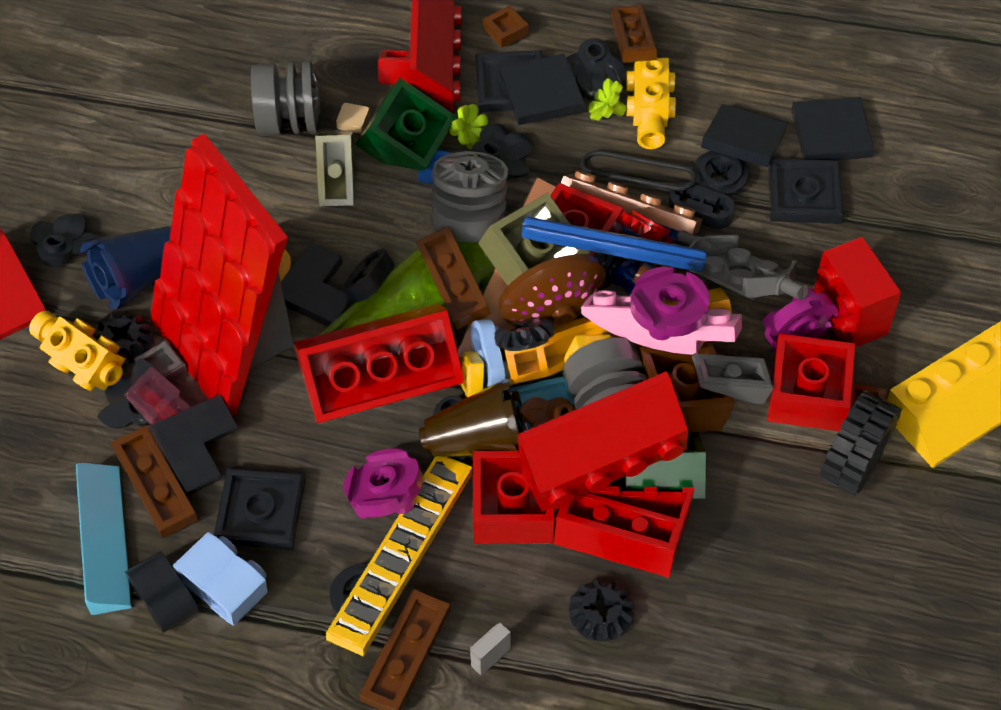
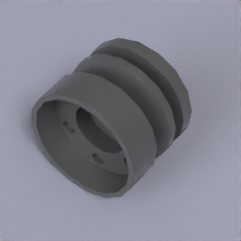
[251,61,321,137]
[431,151,508,243]
[563,338,648,410]

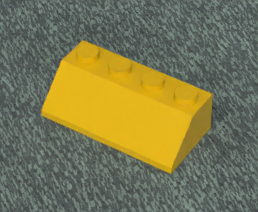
[887,321,1001,468]

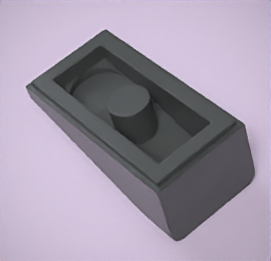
[692,353,774,404]

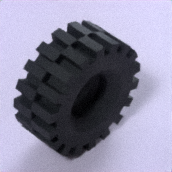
[820,391,902,496]

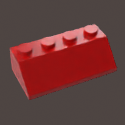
[409,0,461,114]
[293,303,465,424]
[517,371,688,512]

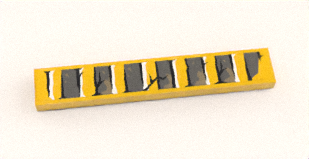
[326,456,473,656]

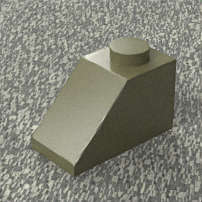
[315,131,355,206]

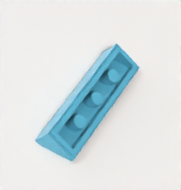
[76,463,132,615]

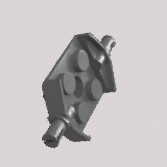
[676,230,808,300]

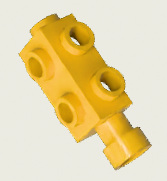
[626,58,676,149]
[29,310,125,392]

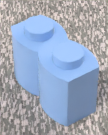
[173,532,268,626]

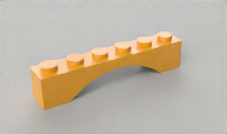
[504,288,732,384]

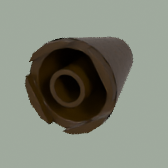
[419,378,529,457]

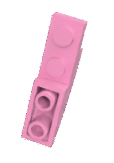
[581,290,742,355]

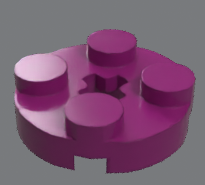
[630,267,710,341]
[762,288,838,351]
[343,448,423,519]

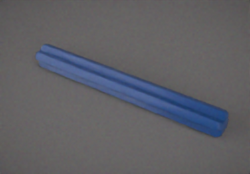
[521,216,706,272]

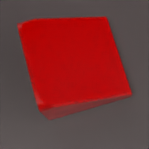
[378,50,410,84]

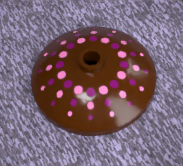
[498,254,606,326]

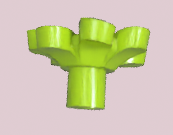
[588,78,627,121]
[449,104,488,149]

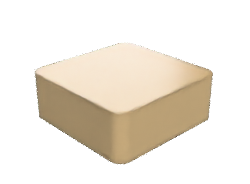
[336,103,370,134]

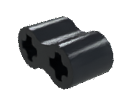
[125,551,199,633]

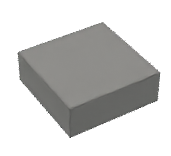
[470,623,511,676]

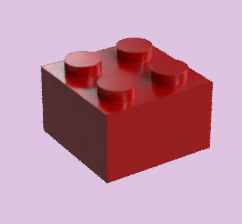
[814,237,901,348]
[767,333,855,432]
[473,451,554,544]

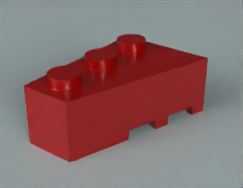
[554,486,695,578]

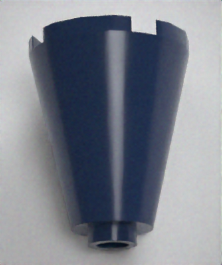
[80,226,171,309]

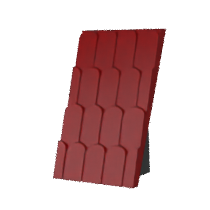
[150,133,293,417]

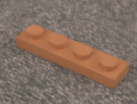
[561,170,703,235]

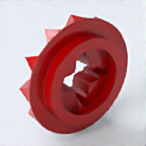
[619,210,674,244]

